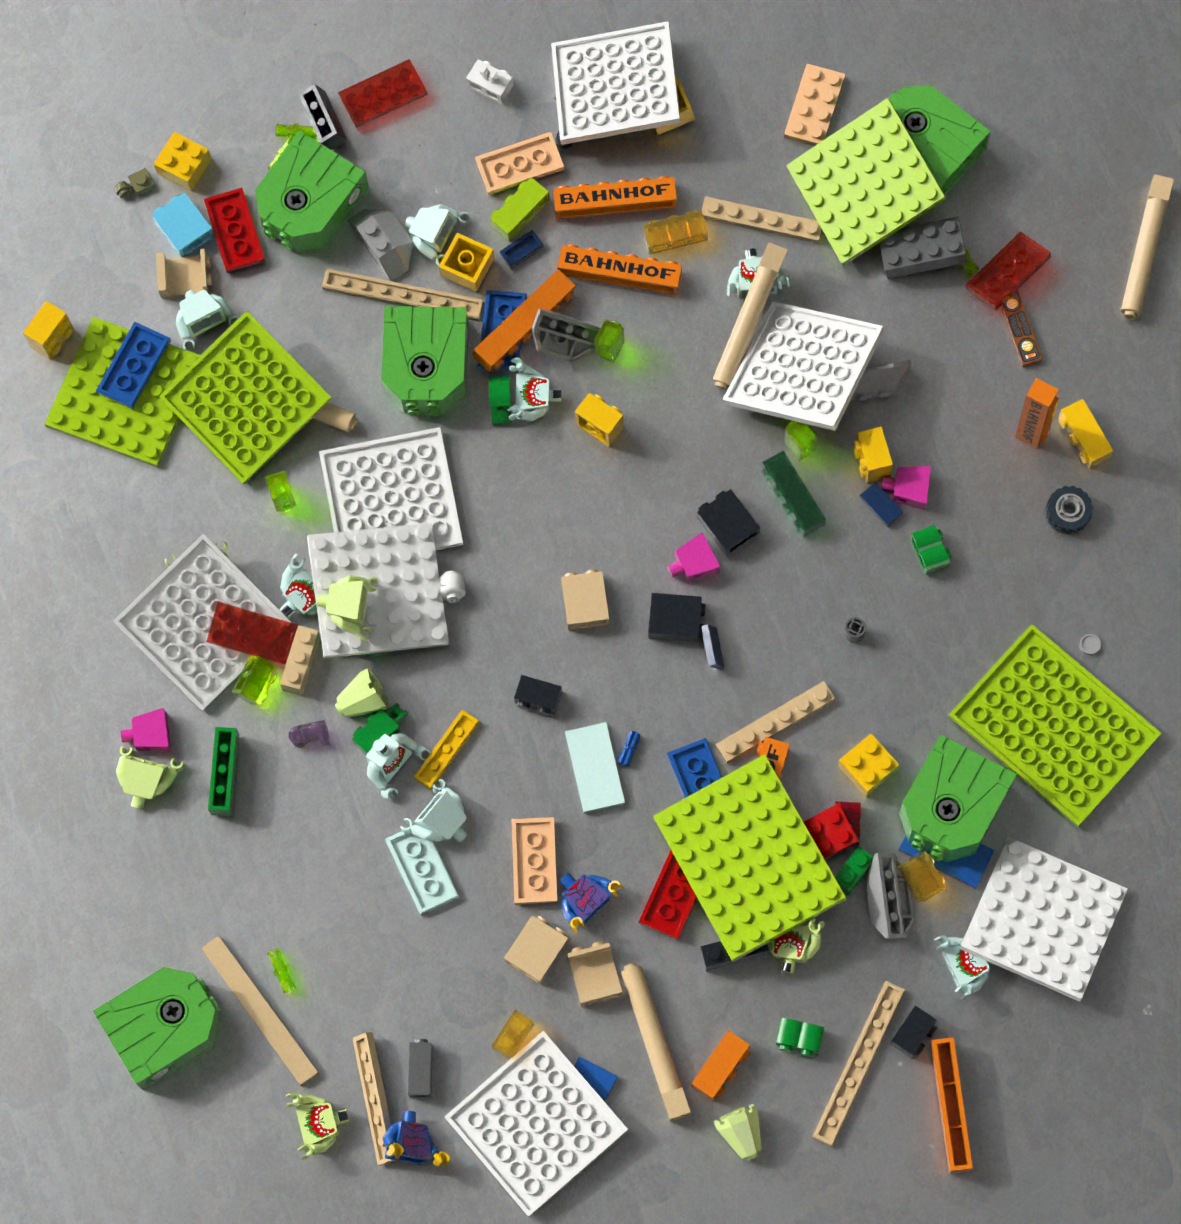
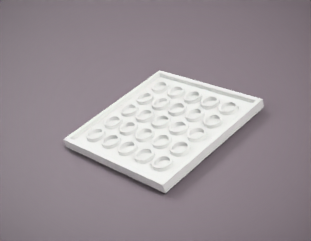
[551,21,681,145]
[723,302,884,431]
[319,427,464,551]
[307,523,449,658]
[113,534,291,711]
[959,837,1127,1002]
[445,1031,629,1217]

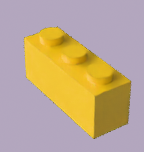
[1058,399,1113,468]

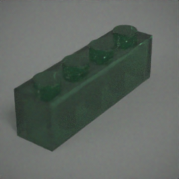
[760,450,826,537]

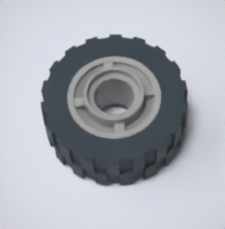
[1045,486,1093,534]

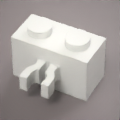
[466,59,513,104]

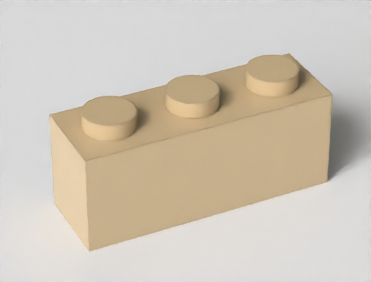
[280,625,321,696]

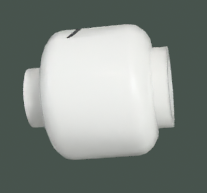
[439,571,466,603]

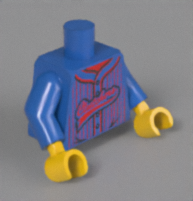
[560,872,624,933]
[382,1111,450,1166]

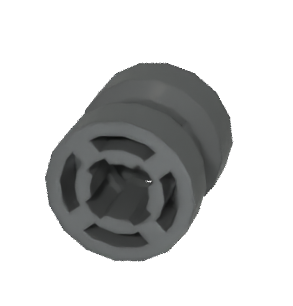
[844,617,866,643]

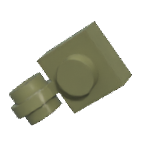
[115,168,155,198]

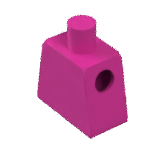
[882,466,931,510]
[668,532,720,582]
[121,708,171,752]

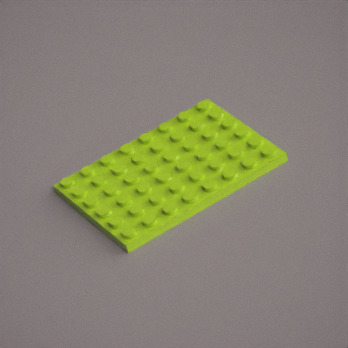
[948,624,1162,827]
[653,754,847,962]

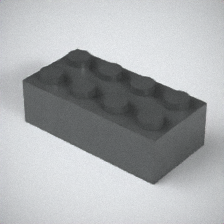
[879,216,968,279]

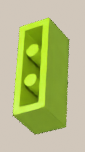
[490,177,550,241]

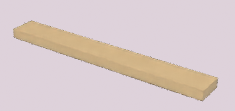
[322,268,485,321]
[201,936,318,1086]
[812,981,905,1147]

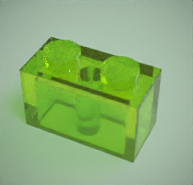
[594,319,625,363]
[784,421,817,462]
[265,470,297,512]
[231,656,279,705]

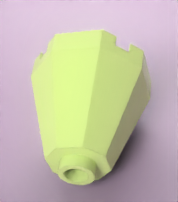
[335,668,390,717]
[713,1104,762,1161]

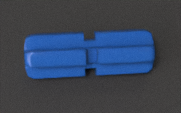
[618,731,640,767]

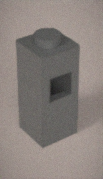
[408,1039,433,1098]

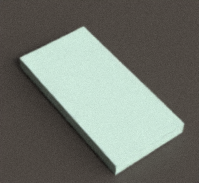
[565,722,625,813]
[385,831,459,915]

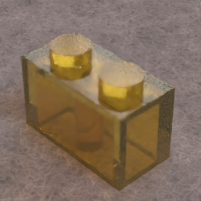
[898,851,947,902]
[491,1010,534,1060]

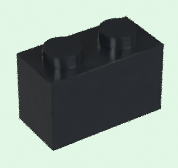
[514,675,562,716]
[890,1005,938,1059]

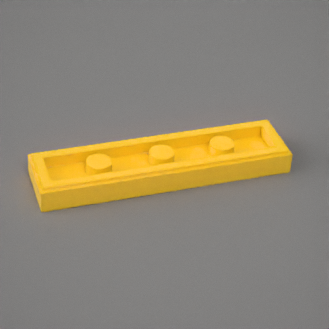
[414,709,480,790]

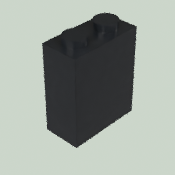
[697,489,760,557]
[648,593,706,642]

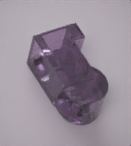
[288,720,331,748]

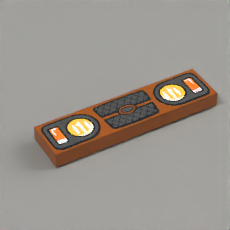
[996,286,1042,367]

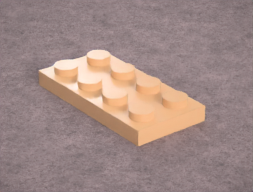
[784,64,845,146]
[475,132,564,195]
[512,817,558,905]

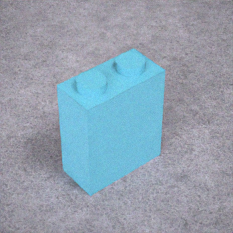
[152,192,214,257]

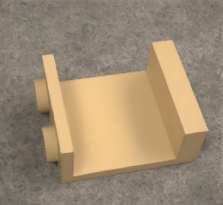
[156,249,212,298]
[561,570,610,630]
[504,916,569,985]
[568,941,623,1007]

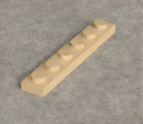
[700,196,822,243]
[716,681,835,764]
[352,1032,395,1165]

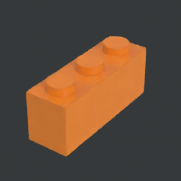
[691,1030,751,1101]

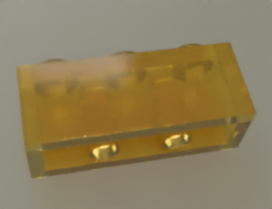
[643,211,708,255]

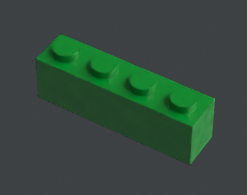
[208,727,240,816]

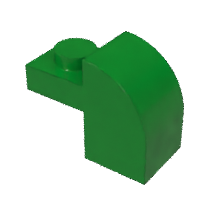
[489,376,512,424]

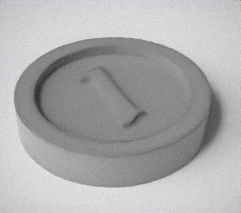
[1080,634,1101,655]

